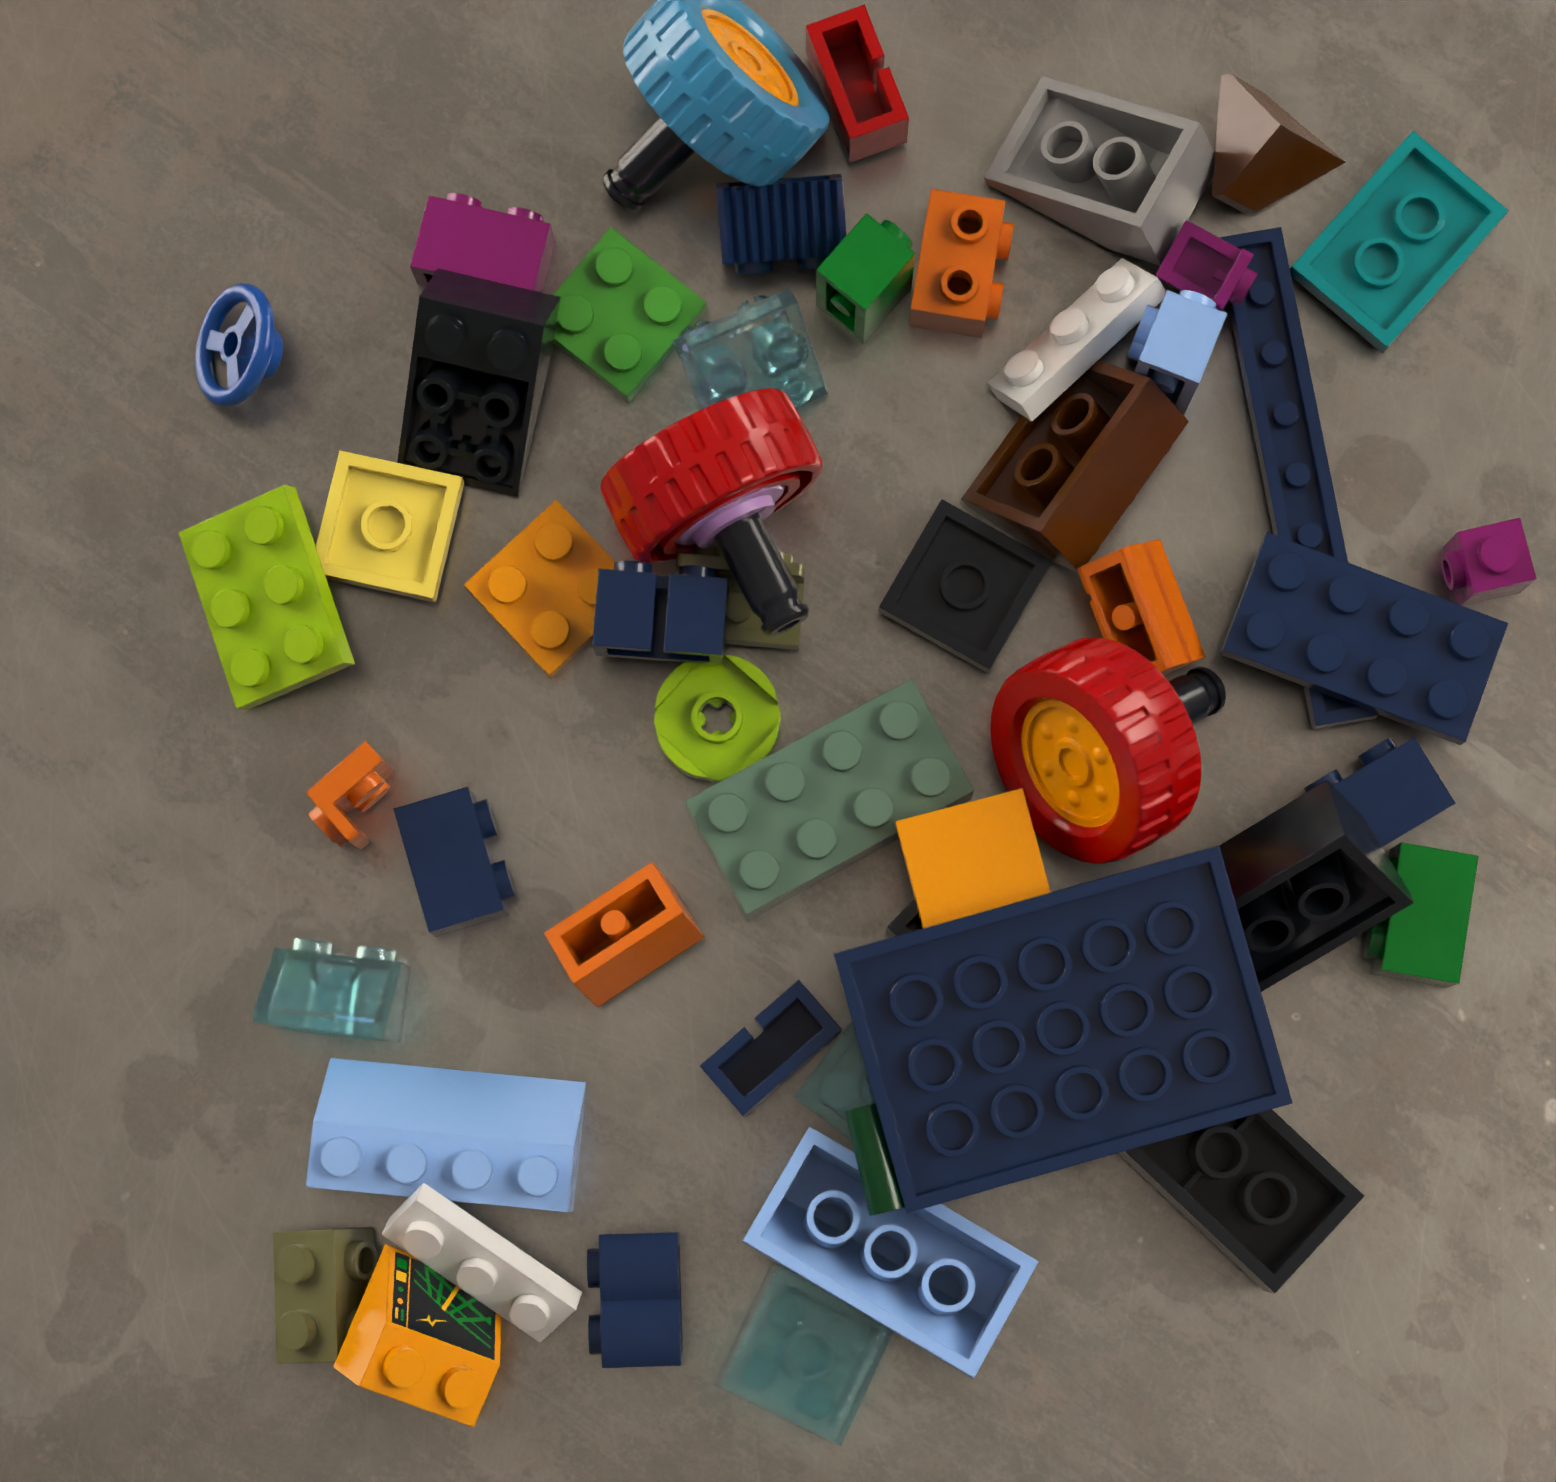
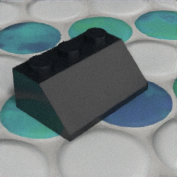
[1219,780,1414,992]

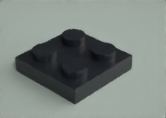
[878,499,1052,673]

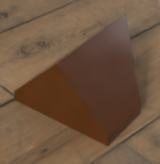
[1212,74,1346,214]

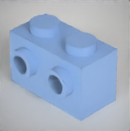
[1127,290,1227,414]

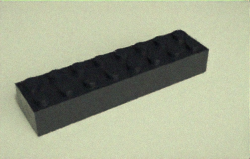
[885,898,1364,1293]

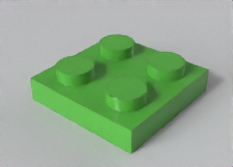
[553,227,708,403]

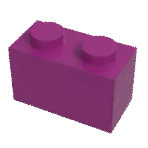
[410,193,555,292]

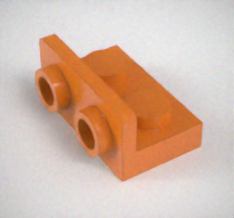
[306,741,394,850]

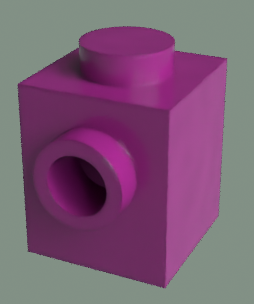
[1441,518,1537,606]

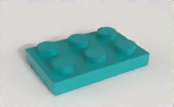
[1290,131,1509,353]

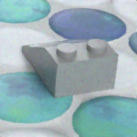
[983,76,1215,266]

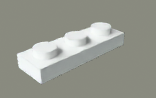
[987,258,1166,421]
[382,1183,582,1343]

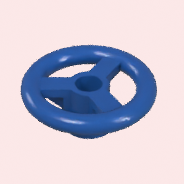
[195,283,283,407]

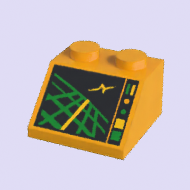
[333,1243,501,1427]

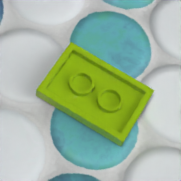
[178,485,355,710]

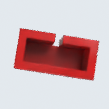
[806,4,909,163]

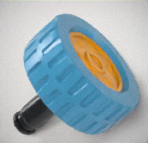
[603,0,830,211]

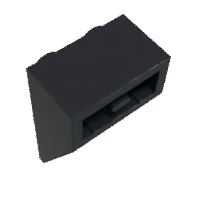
[397,268,561,496]

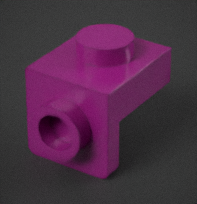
[1155,220,1258,311]

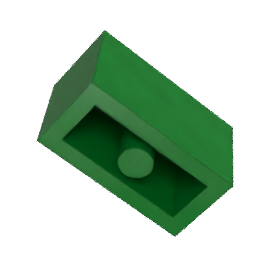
[816,213,916,344]
[1364,842,1479,988]

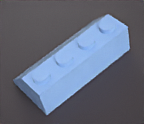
[306,1058,587,1212]
[742,1126,1039,1379]

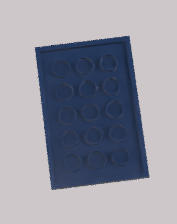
[833,845,1293,1213]

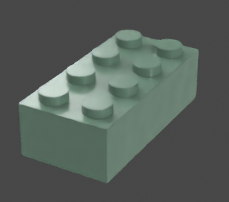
[685,678,975,921]

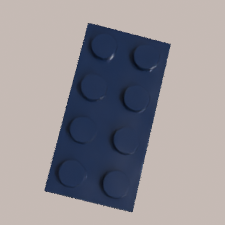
[1220,532,1508,745]

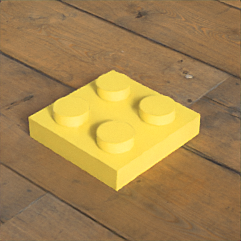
[316,450,465,603]

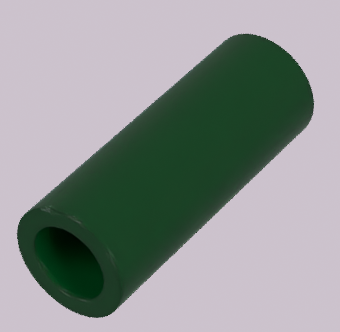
[844,1103,905,1216]

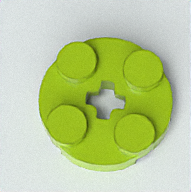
[654,655,781,784]

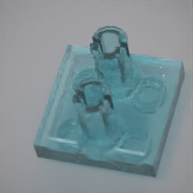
[672,288,828,410]

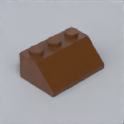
[961,360,1189,572]

